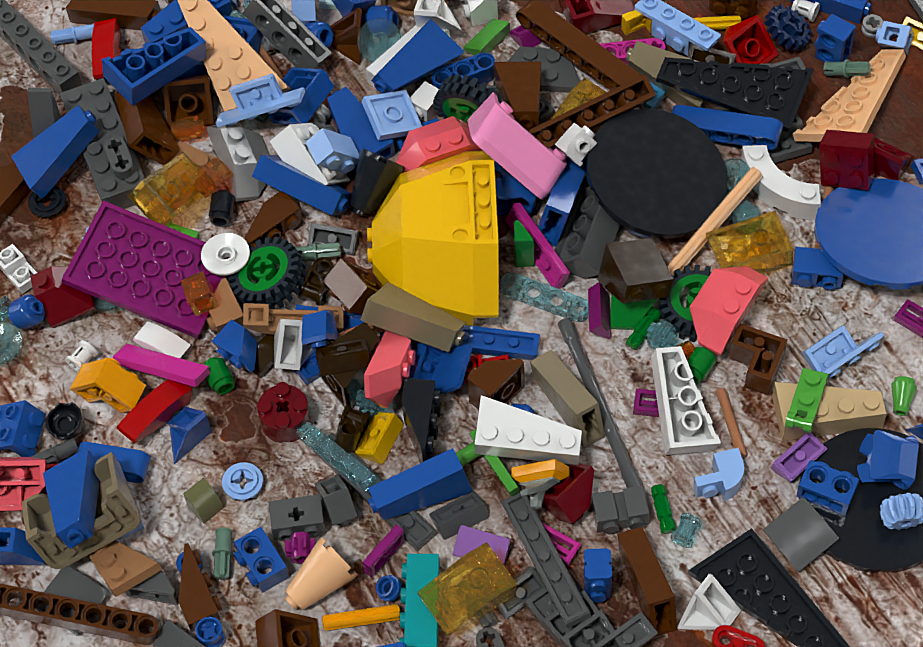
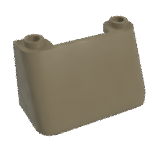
[22,452,140,569]

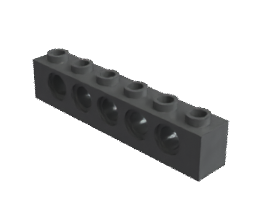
[0,0,82,97]

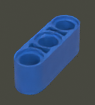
[431,52,495,89]
[77,442,151,483]

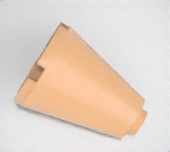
[285,537,358,610]

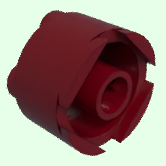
[257,382,311,443]

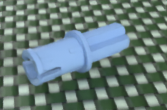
[50,23,94,44]

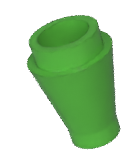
[891,376,917,416]

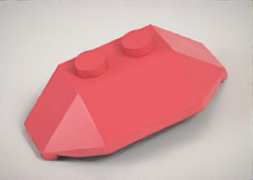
[396,116,483,173]
[690,266,768,356]
[364,330,416,408]
[0,457,46,511]

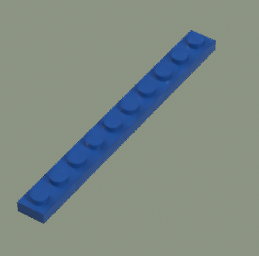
[295,305,540,360]

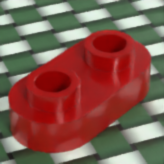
[712,625,765,647]

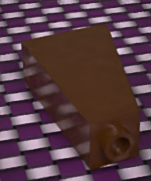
[66,0,161,31]
[494,61,542,131]
[114,91,180,166]
[617,527,677,637]

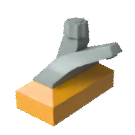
[511,459,569,510]

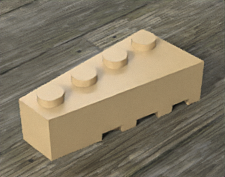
[772,382,887,441]

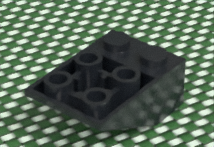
[401,378,442,463]

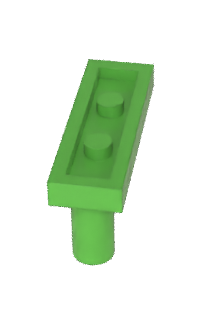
[456,428,520,497]

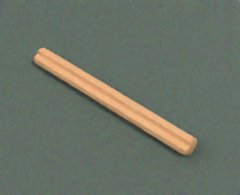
[667,167,762,277]

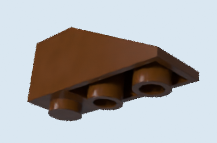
[244,191,303,248]
[178,543,222,633]

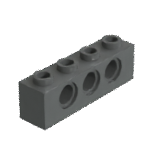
[242,0,332,69]

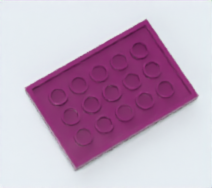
[62,200,230,339]

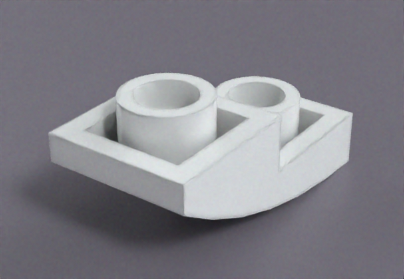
[0,244,37,294]
[133,321,190,358]

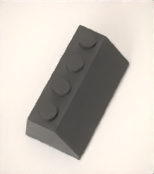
[554,186,620,278]

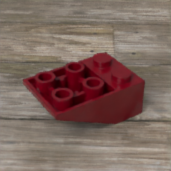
[559,0,635,33]

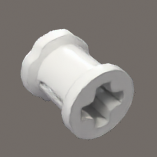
[791,0,820,22]
[65,340,98,372]

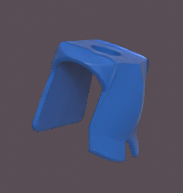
[494,161,537,216]
[857,430,919,490]

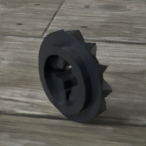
[28,185,67,219]

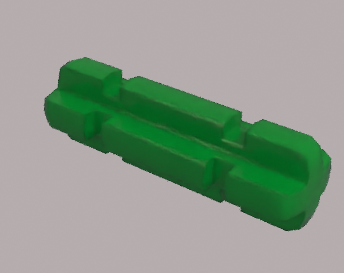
[626,307,661,350]
[651,484,675,534]

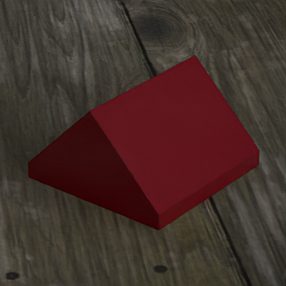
[874,137,914,181]

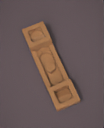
[243,303,343,335]

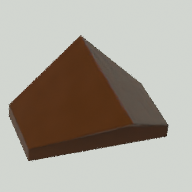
[330,7,364,65]

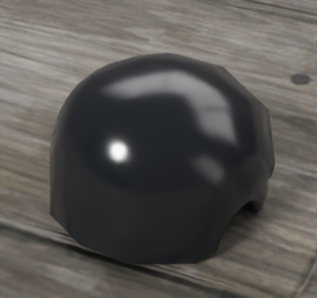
[46,402,85,441]

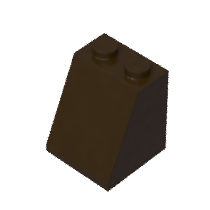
[597,238,674,303]
[315,322,382,409]

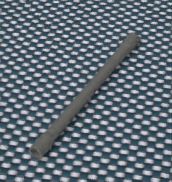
[558,318,643,488]

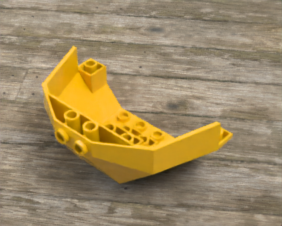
[367,151,499,326]

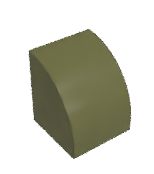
[183,478,224,524]

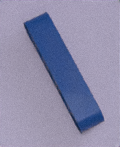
[671,105,784,150]

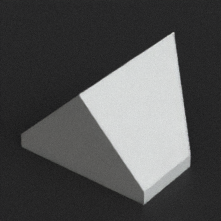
[414,0,462,30]
[274,319,314,370]
[677,574,741,630]

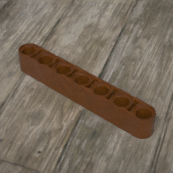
[515,0,642,91]
[0,583,159,645]

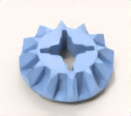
[222,462,264,502]

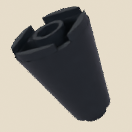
[350,148,405,217]

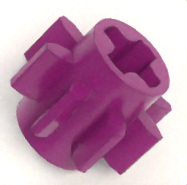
[285,532,316,564]

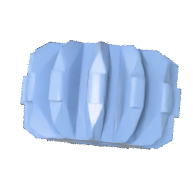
[880,493,923,530]

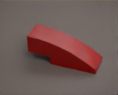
[91,18,122,80]
[117,379,193,443]

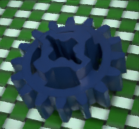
[764,4,812,51]

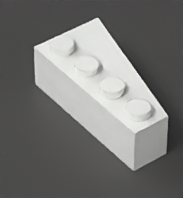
[651,346,721,455]
[475,395,582,465]

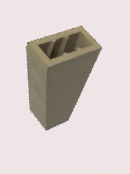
[625,41,705,108]
[360,282,466,352]
[530,350,605,448]

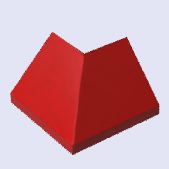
[724,15,778,64]

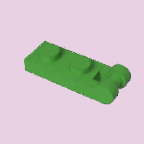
[785,368,828,433]

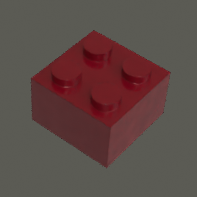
[820,130,875,190]

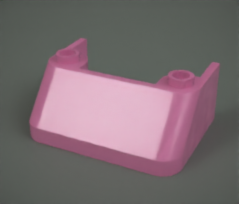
[467,92,567,200]

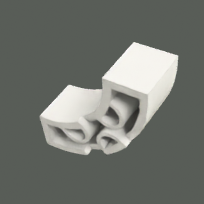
[741,145,821,220]

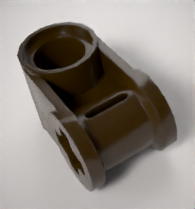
[297,257,334,306]
[334,404,371,453]

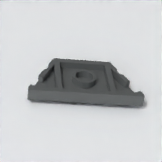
[493,46,582,94]

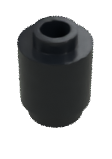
[209,190,235,227]

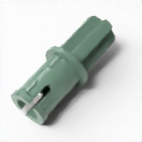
[823,59,871,78]
[294,242,341,260]
[212,527,233,580]

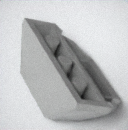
[206,125,269,201]

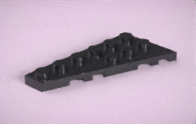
[656,57,814,133]
[688,528,850,647]

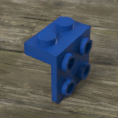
[408,342,472,394]
[0,400,46,457]

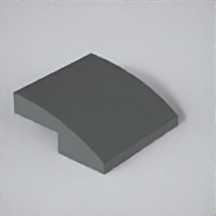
[762,497,839,572]
[35,566,109,636]

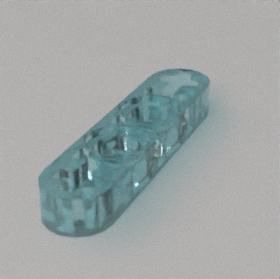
[500,272,589,322]
[296,422,378,492]

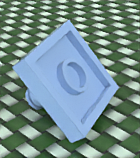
[362,90,422,141]

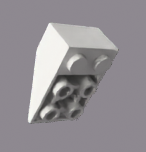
[270,123,350,185]

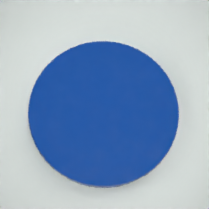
[814,179,923,289]

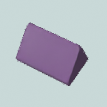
[771,432,827,482]
[453,525,511,570]

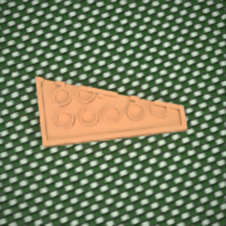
[177,0,291,112]
[793,49,906,142]

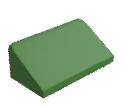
[463,19,510,56]

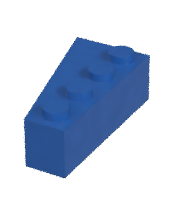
[141,0,234,43]
[102,27,206,106]

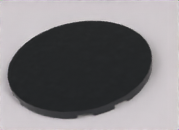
[586,109,727,238]
[798,428,923,573]

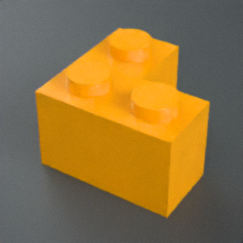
[70,357,146,413]

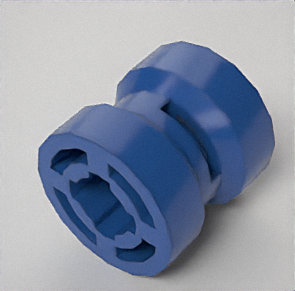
[195,617,225,647]

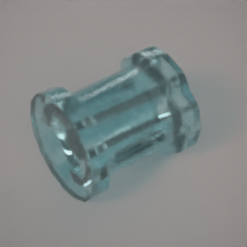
[671,513,702,548]

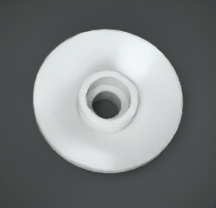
[201,233,250,275]

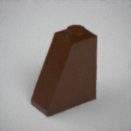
[0,162,31,226]

